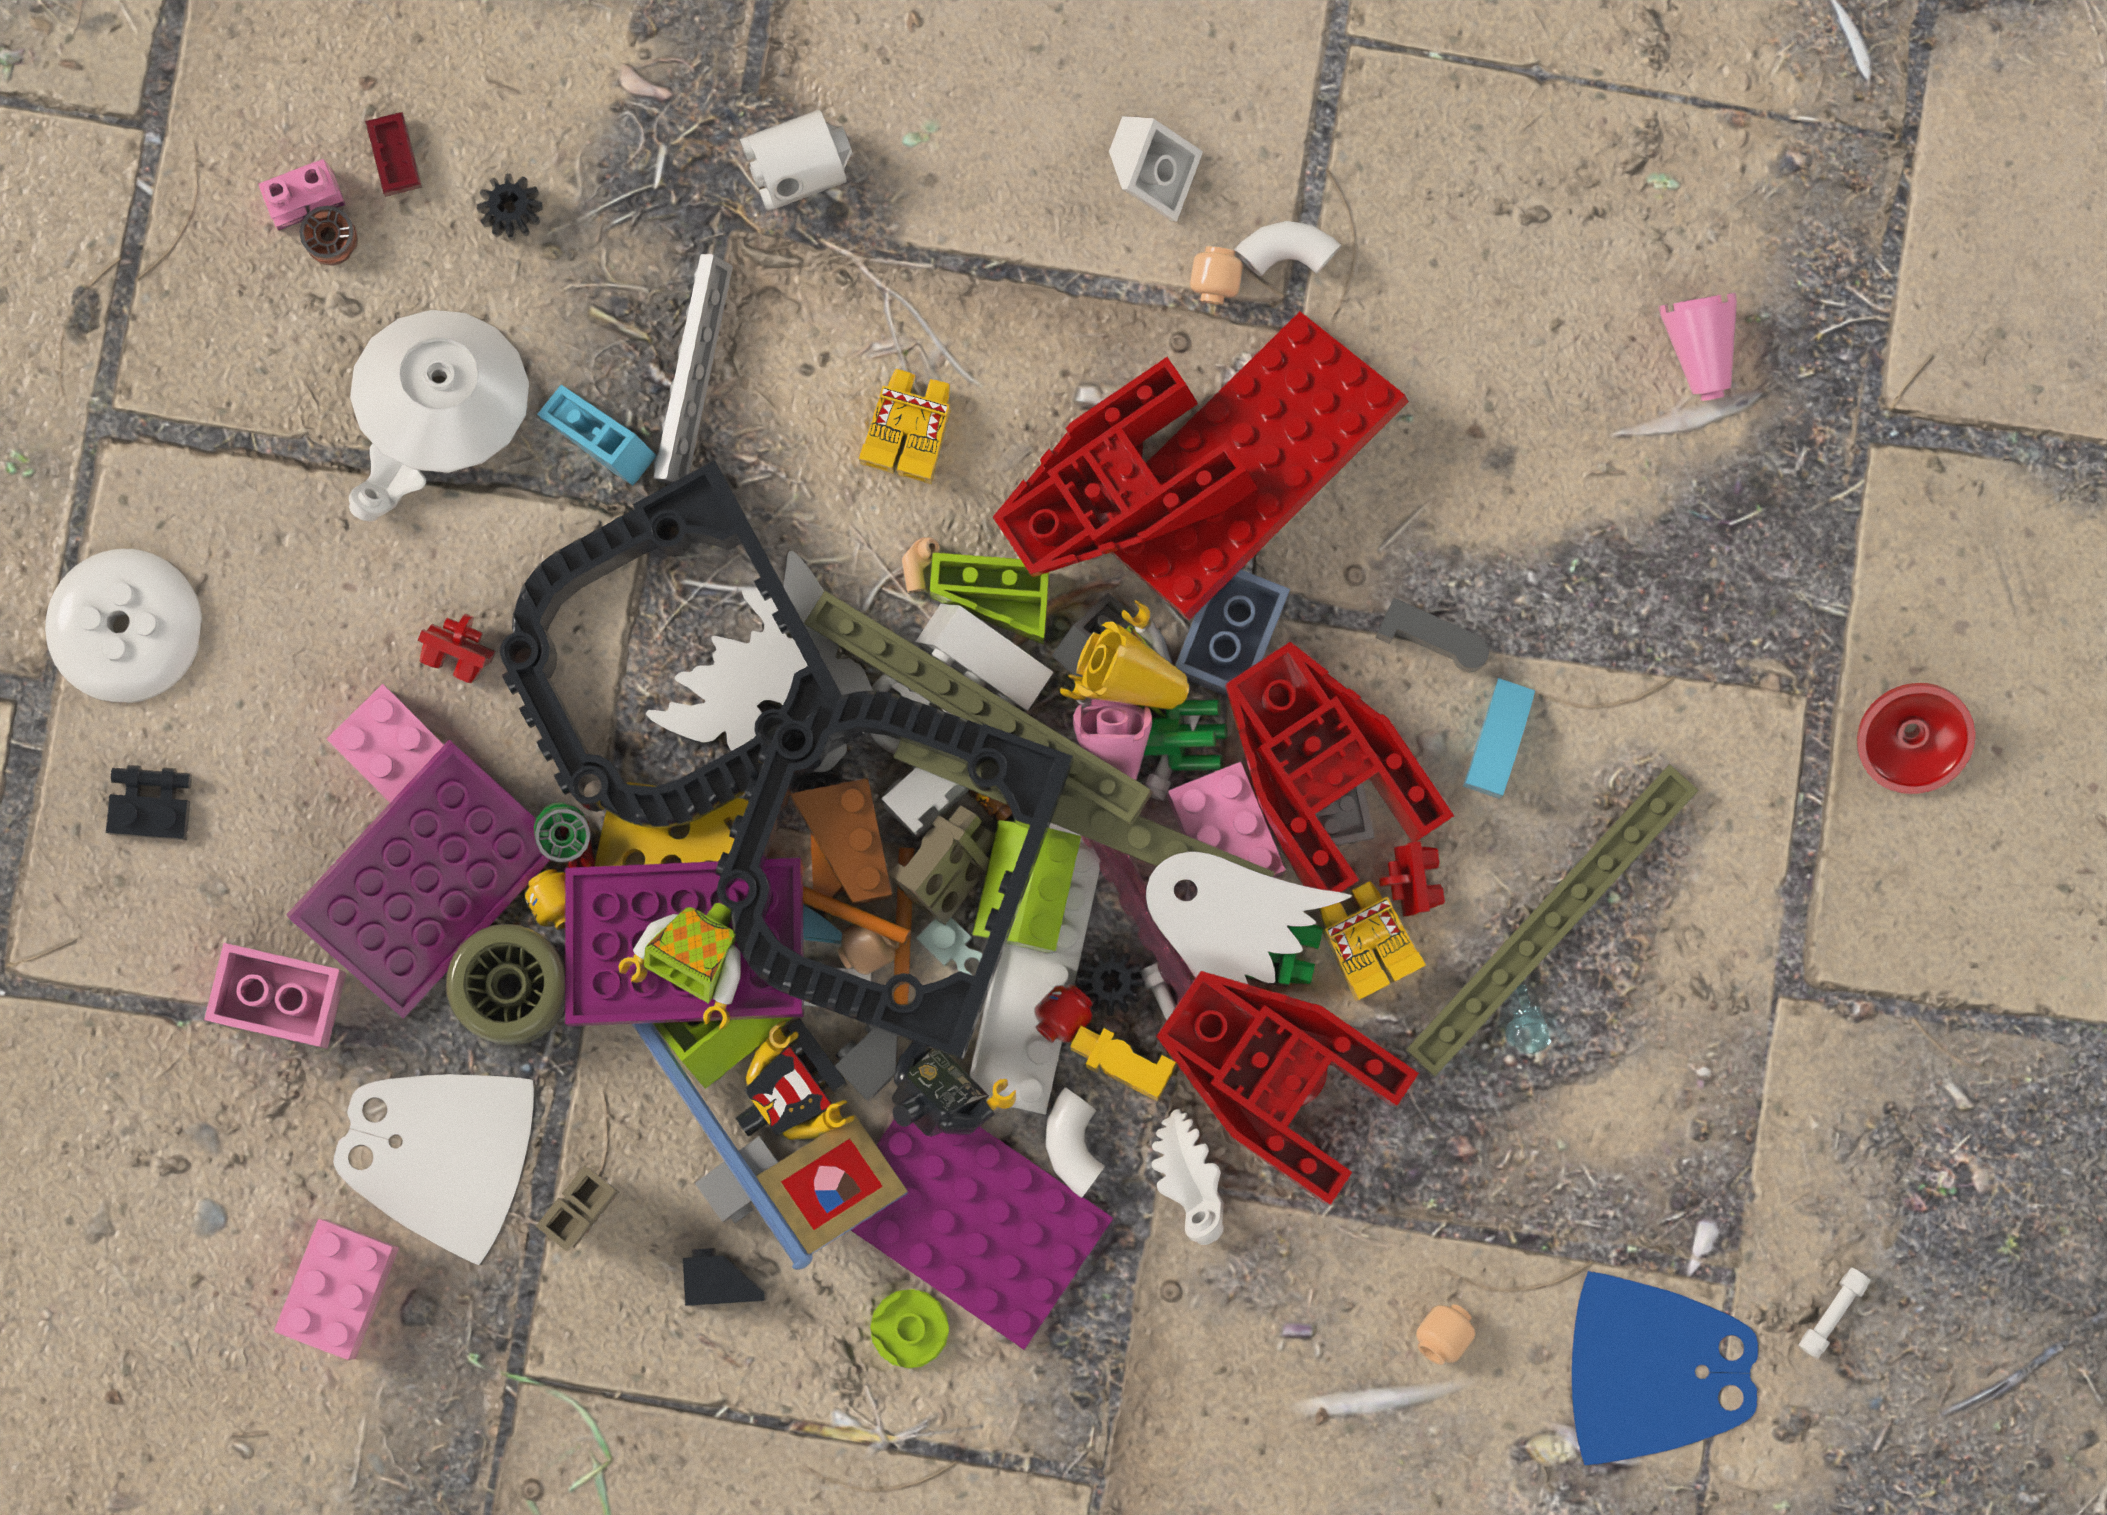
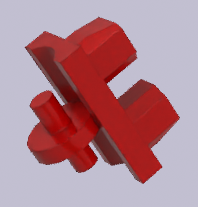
[418,613,496,683]
[1378,841,1445,917]

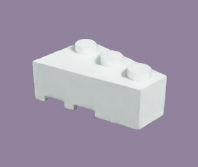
[916,604,1053,711]
[882,766,969,840]

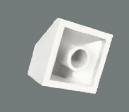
[1109,116,1203,222]

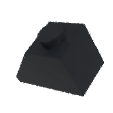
[683,1248,767,1306]

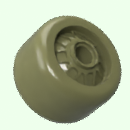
[446,924,565,1045]

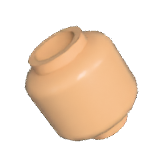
[1190,246,1243,305]
[838,924,899,975]
[1416,1304,1475,1365]

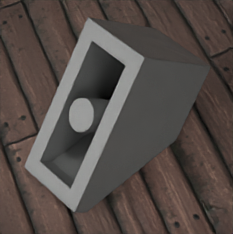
[1052,593,1136,677]

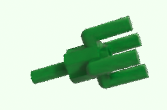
[1144,699,1228,771]

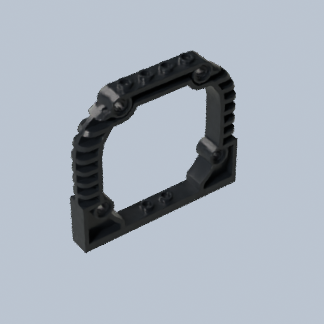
[500,460,863,828]
[715,691,1074,1060]

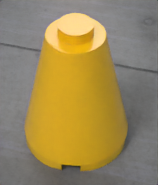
[1076,622,1189,709]

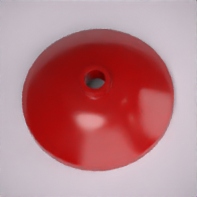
[1857,683,1976,794]

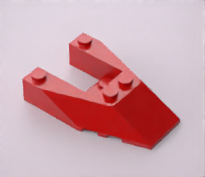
[993,357,1258,577]
[1225,642,1455,892]
[1156,971,1419,1205]

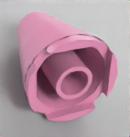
[1659,293,1737,401]
[1073,699,1152,780]

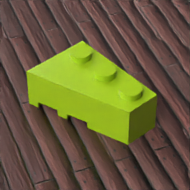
[930,553,1049,645]

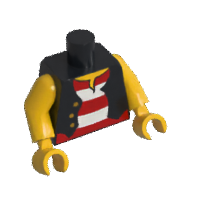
[735,1020,855,1140]

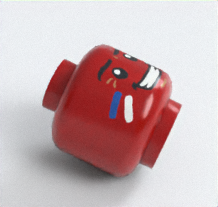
[1034,984,1093,1043]

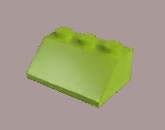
[972,820,1081,953]
[653,1017,793,1089]

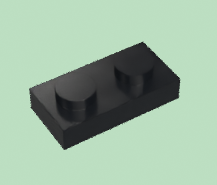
[787,1018,847,1093]

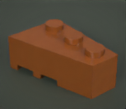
[790,778,892,906]

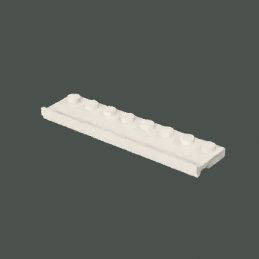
[970,823,1105,1115]

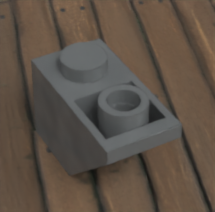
[835,1024,898,1102]

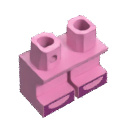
[258,159,346,231]

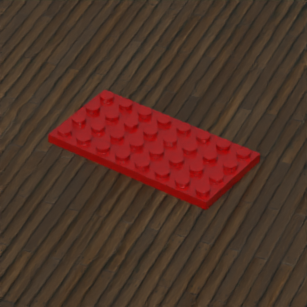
[1111,311,1409,620]

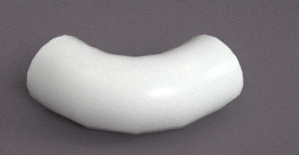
[1234,221,1342,276]
[1046,1088,1105,1198]

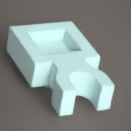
[916,918,982,976]

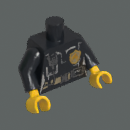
[892,1041,1016,1137]

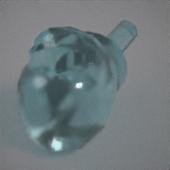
[1506,985,1550,1054]

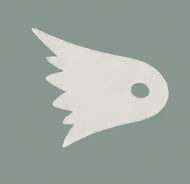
[1146,852,1352,984]

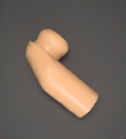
[902,537,940,593]

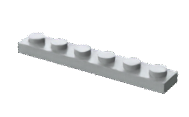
[653,254,733,485]

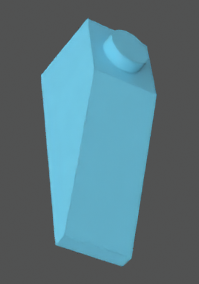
[537,385,657,486]

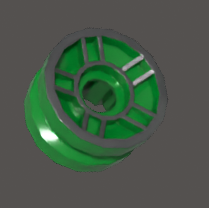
[534,802,590,862]

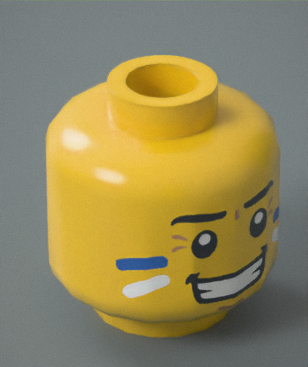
[525,869,566,930]

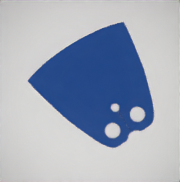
[1572,1271,1758,1465]

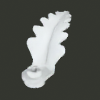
[349,443,426,522]
[1151,1109,1224,1245]

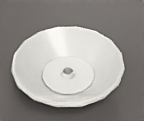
[350,310,529,473]

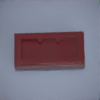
[365,112,423,197]

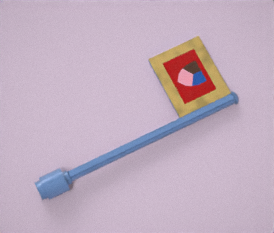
[632,1023,908,1270]

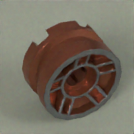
[299,206,358,266]

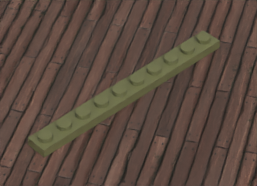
[804,590,1153,826]
[894,740,1275,881]
[1405,764,1699,1077]

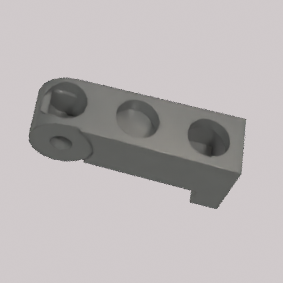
[1375,598,1489,673]

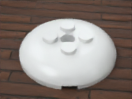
[45,549,202,703]

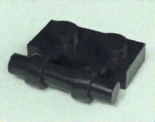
[106,765,192,840]

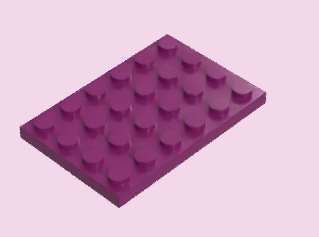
[286,740,550,1019]
[565,858,804,1027]
[851,1120,1113,1350]

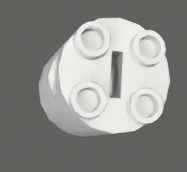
[740,110,853,212]

